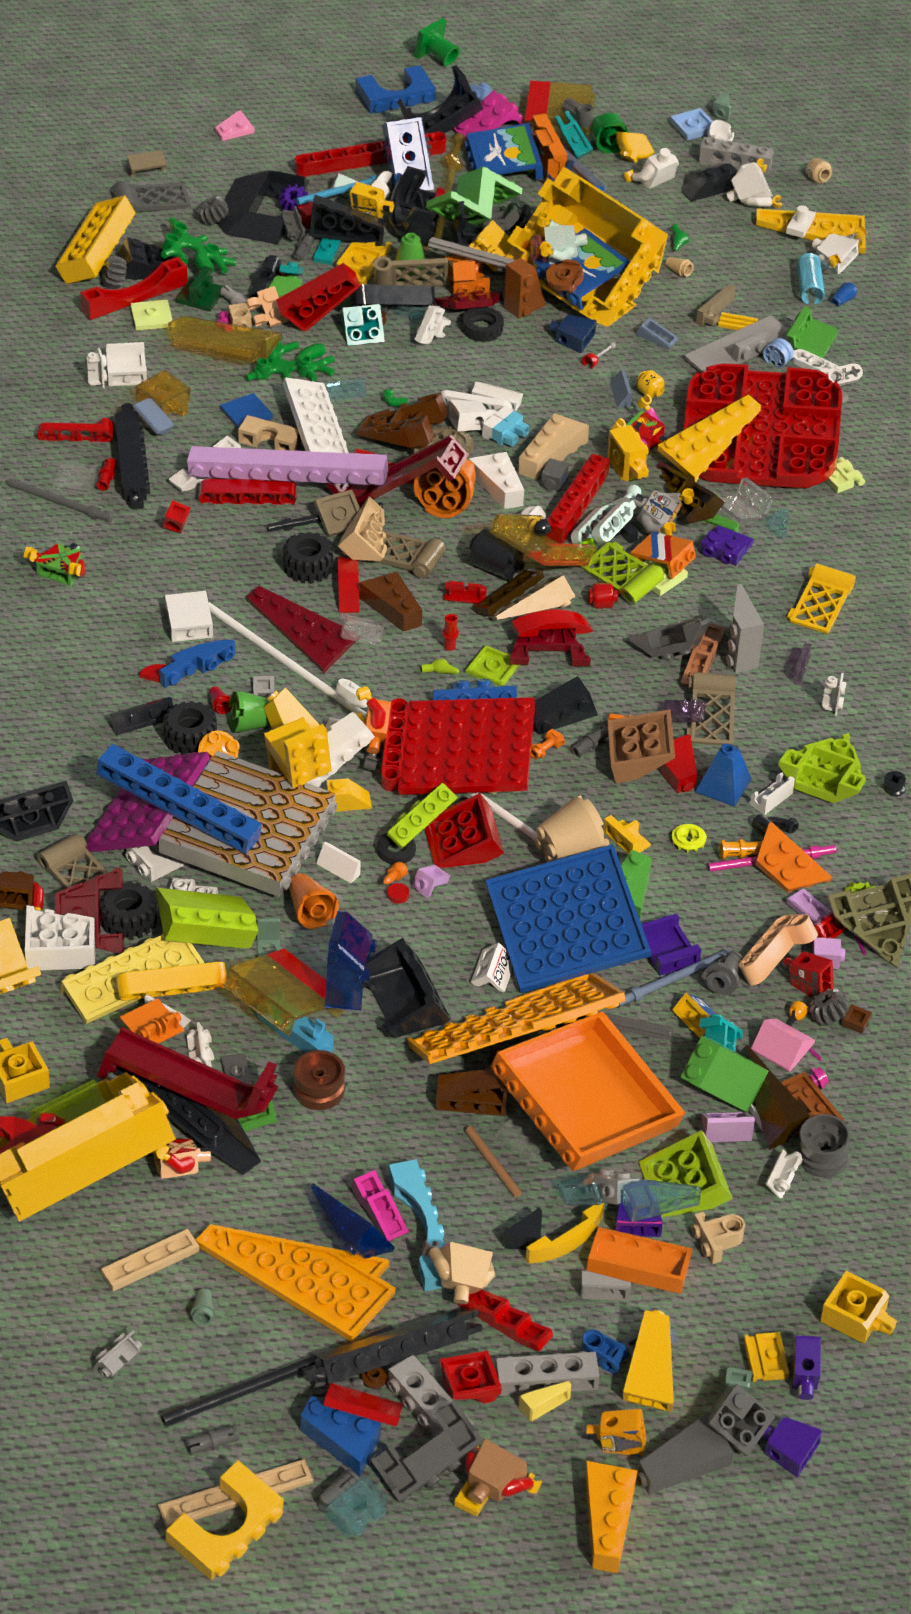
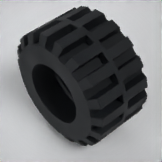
[283,532,334,584]
[163,701,217,755]
[100,881,157,940]

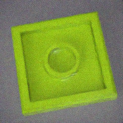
[465,645,520,686]

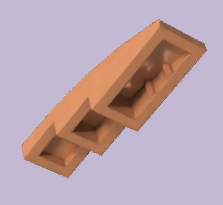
[681,623,726,686]

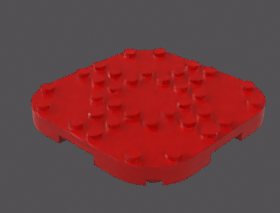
[683,363,842,488]

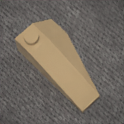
[338,496,387,561]
[491,575,575,620]

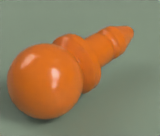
[383,862,408,884]

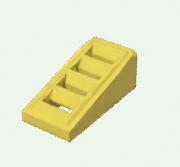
[519,1381,571,1421]

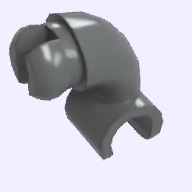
[363,751,380,771]

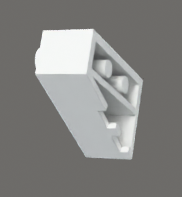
[469,452,524,509]

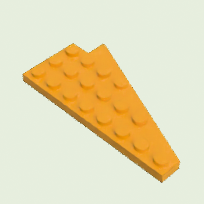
[196,1224,396,1341]

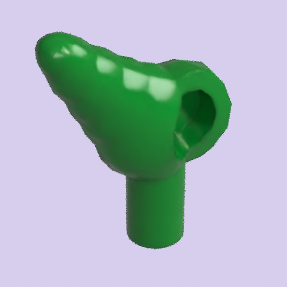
[671,224,689,251]

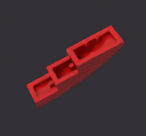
[456,1290,553,1352]

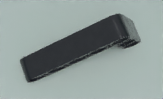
[336,285,435,309]

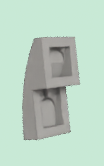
[253,676,274,698]

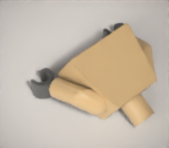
[421,1240,495,1304]

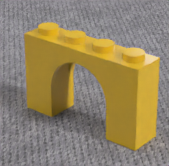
[166,1460,284,1580]

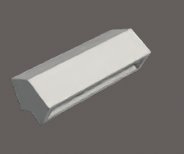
[472,382,523,411]

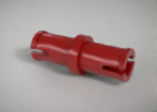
[97,457,117,491]
[442,614,459,651]

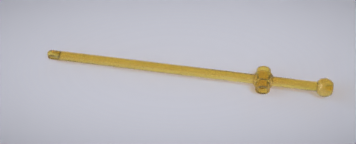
[433,133,466,251]

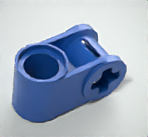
[581,1330,630,1374]

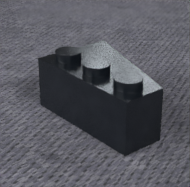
[533,676,598,734]

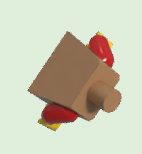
[465,1439,542,1504]

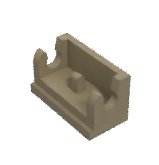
[127,150,167,177]

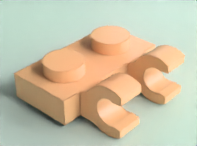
[247,286,288,327]

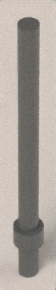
[7,478,113,522]

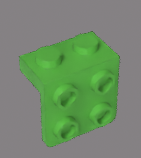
[786,306,838,358]

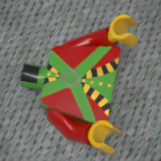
[23,543,86,586]

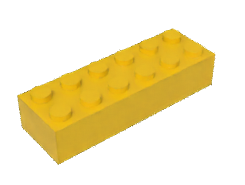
[56,195,135,284]

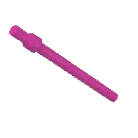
[708,845,836,872]

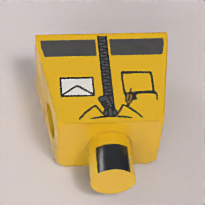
[350,182,394,218]

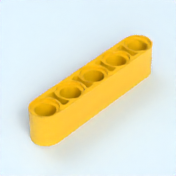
[116,962,229,1001]

